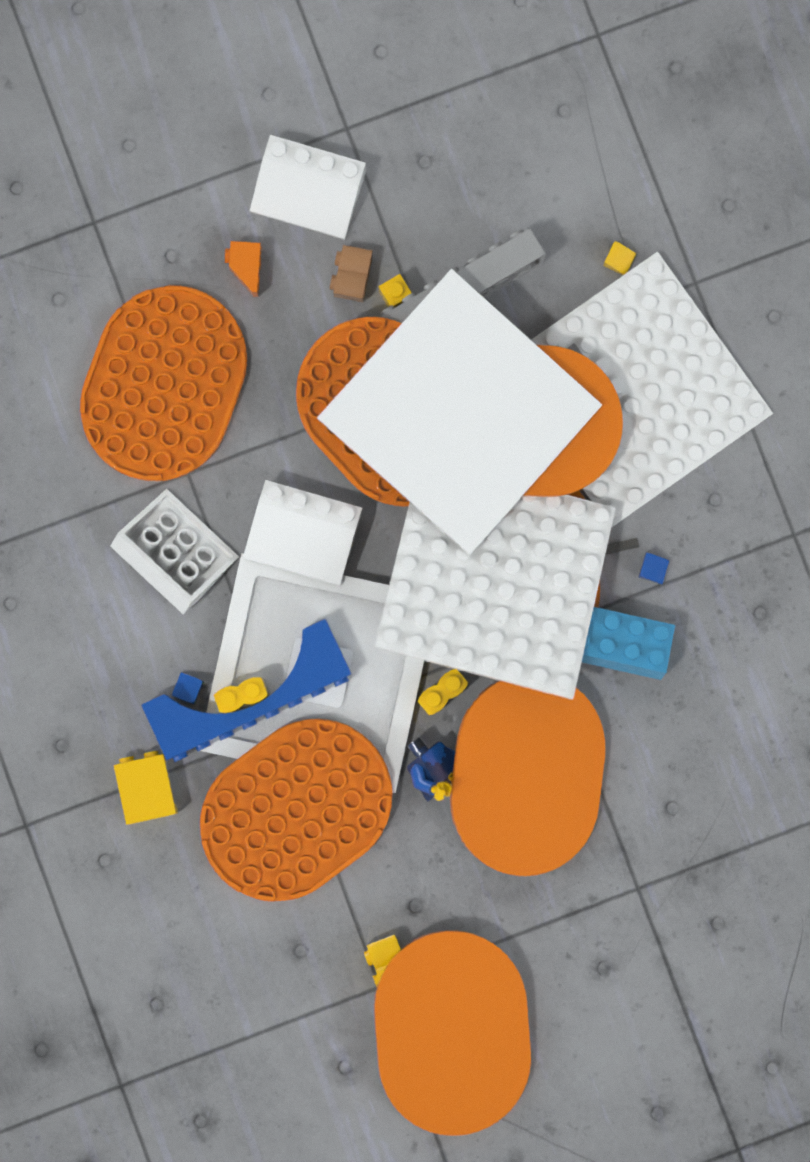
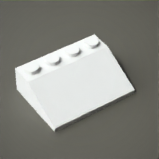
[250,135,366,240]
[243,480,362,586]
[110,489,239,615]

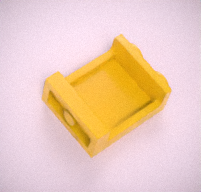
[113,750,178,825]

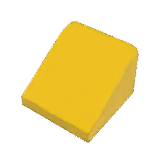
[603,241,636,275]

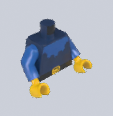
[407,737,456,802]

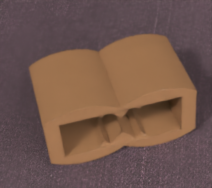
[330,245,373,302]

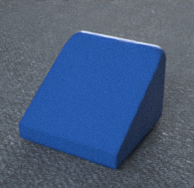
[638,552,669,584]
[172,672,204,705]

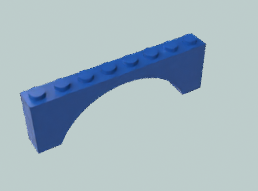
[141,619,352,762]

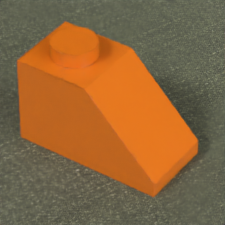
[225,241,262,297]

